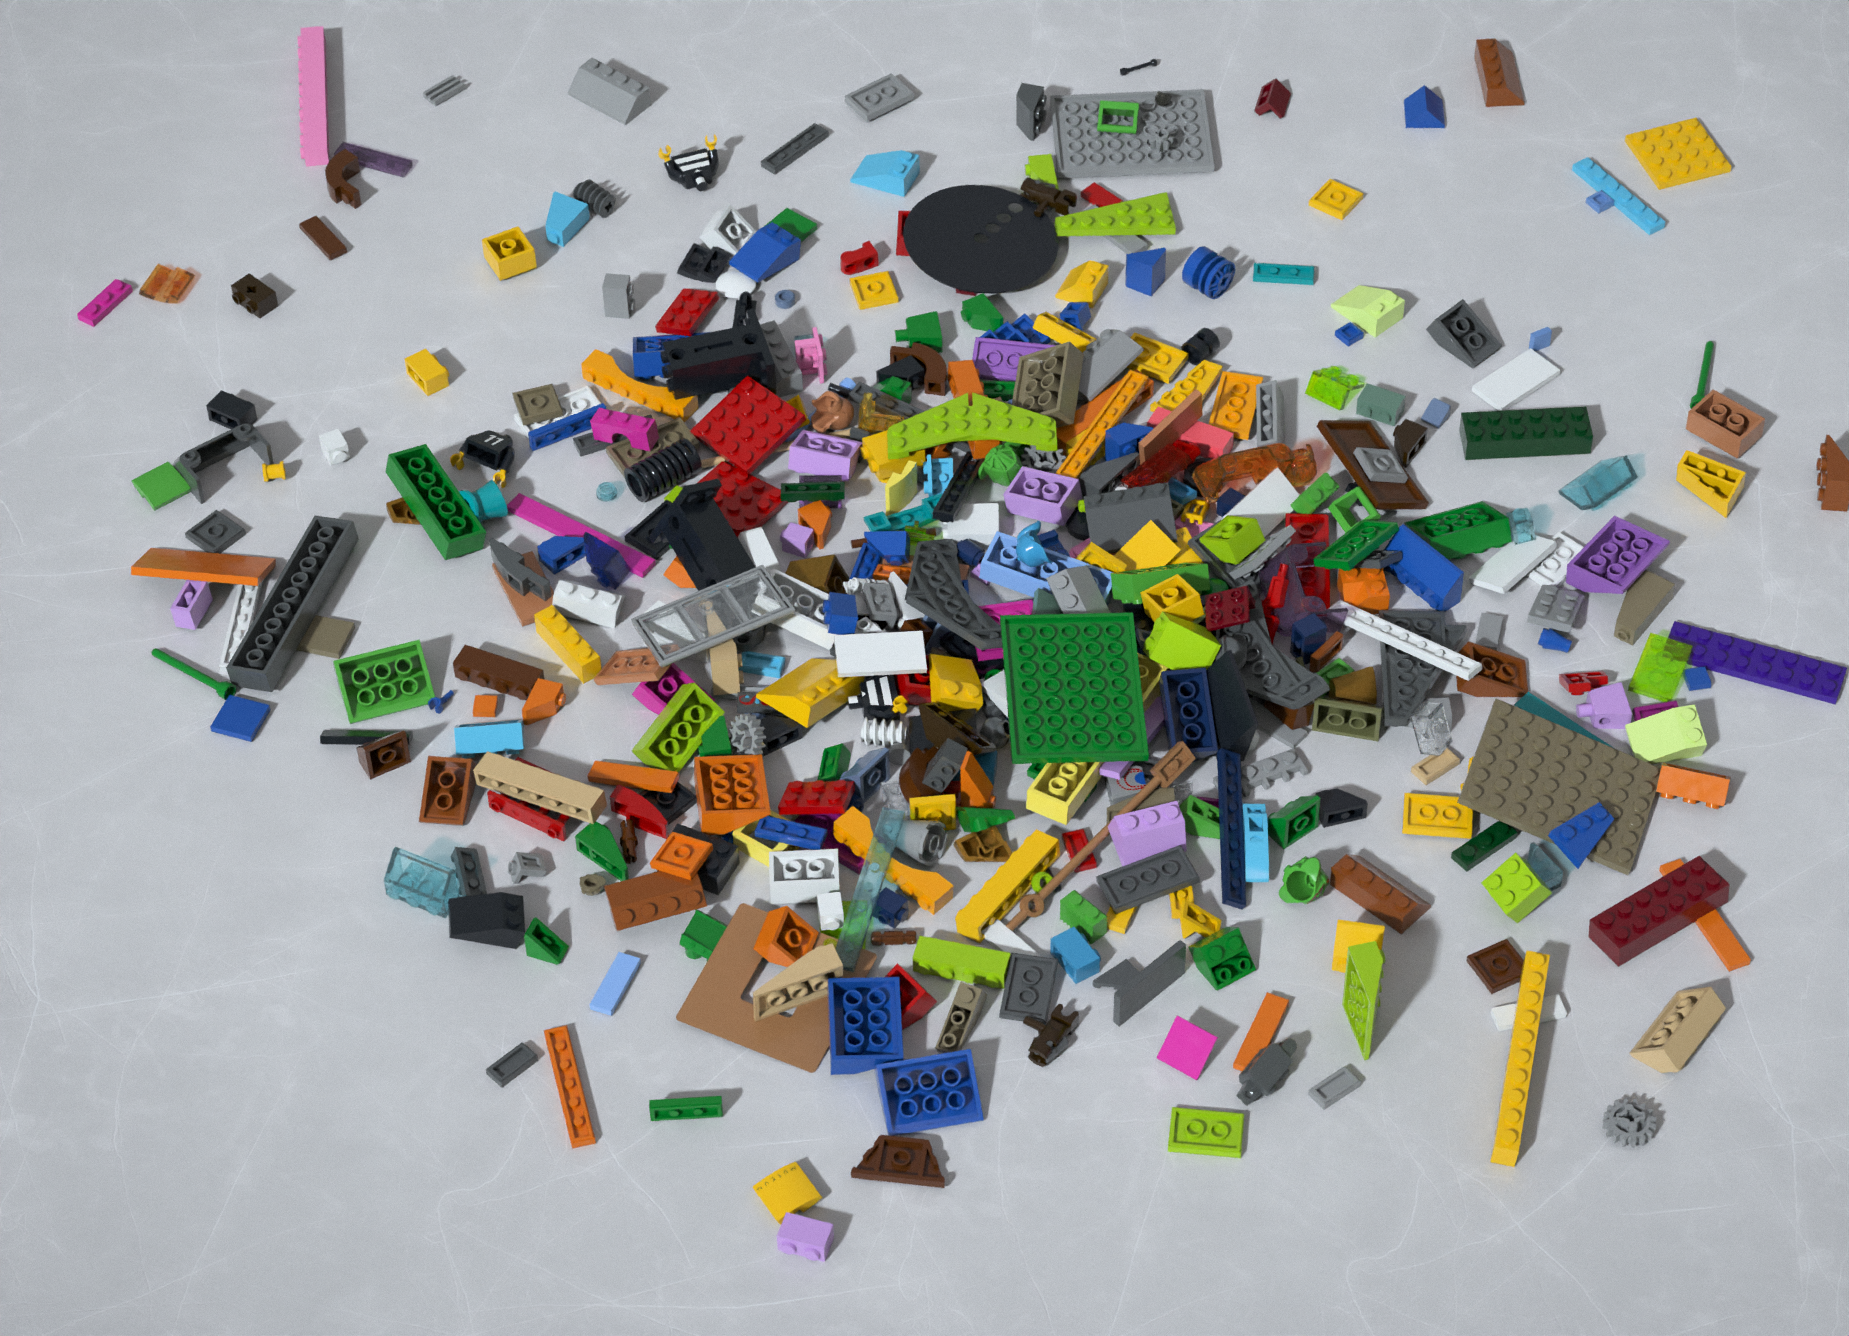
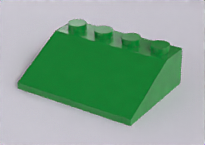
[1404,501,1512,559]

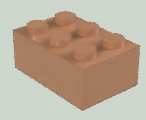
[1686,389,1765,459]

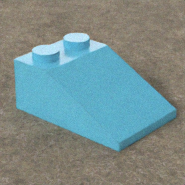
[850,150,920,197]

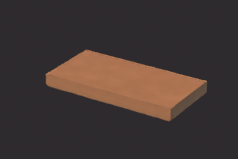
[1139,389,1202,469]
[492,551,554,627]
[593,646,680,685]

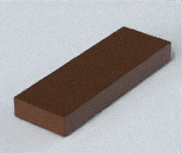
[299,216,347,260]

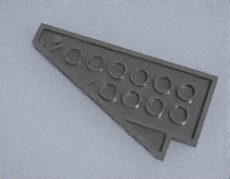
[1378,610,1466,727]

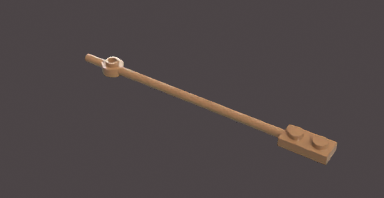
[1006,741,1196,932]

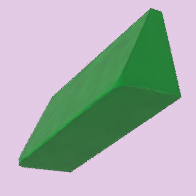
[817,743,851,782]

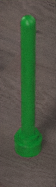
[1690,341,1714,409]
[152,648,236,700]

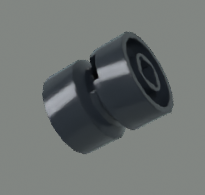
[1181,328,1220,365]

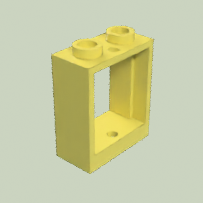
[732,810,800,867]

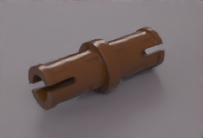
[620,819,638,864]

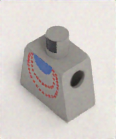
[1105,766,1159,806]

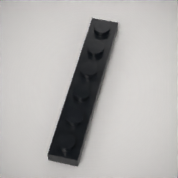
[932,451,985,522]

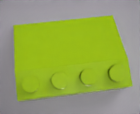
[1342,941,1385,1060]

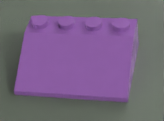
[1566,515,1670,594]

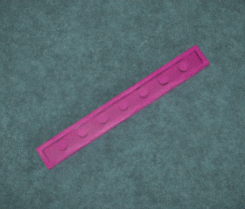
[507,493,656,578]

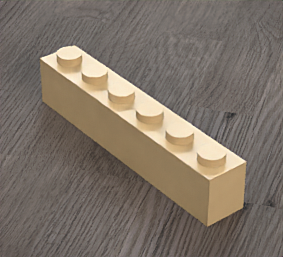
[474,751,607,824]

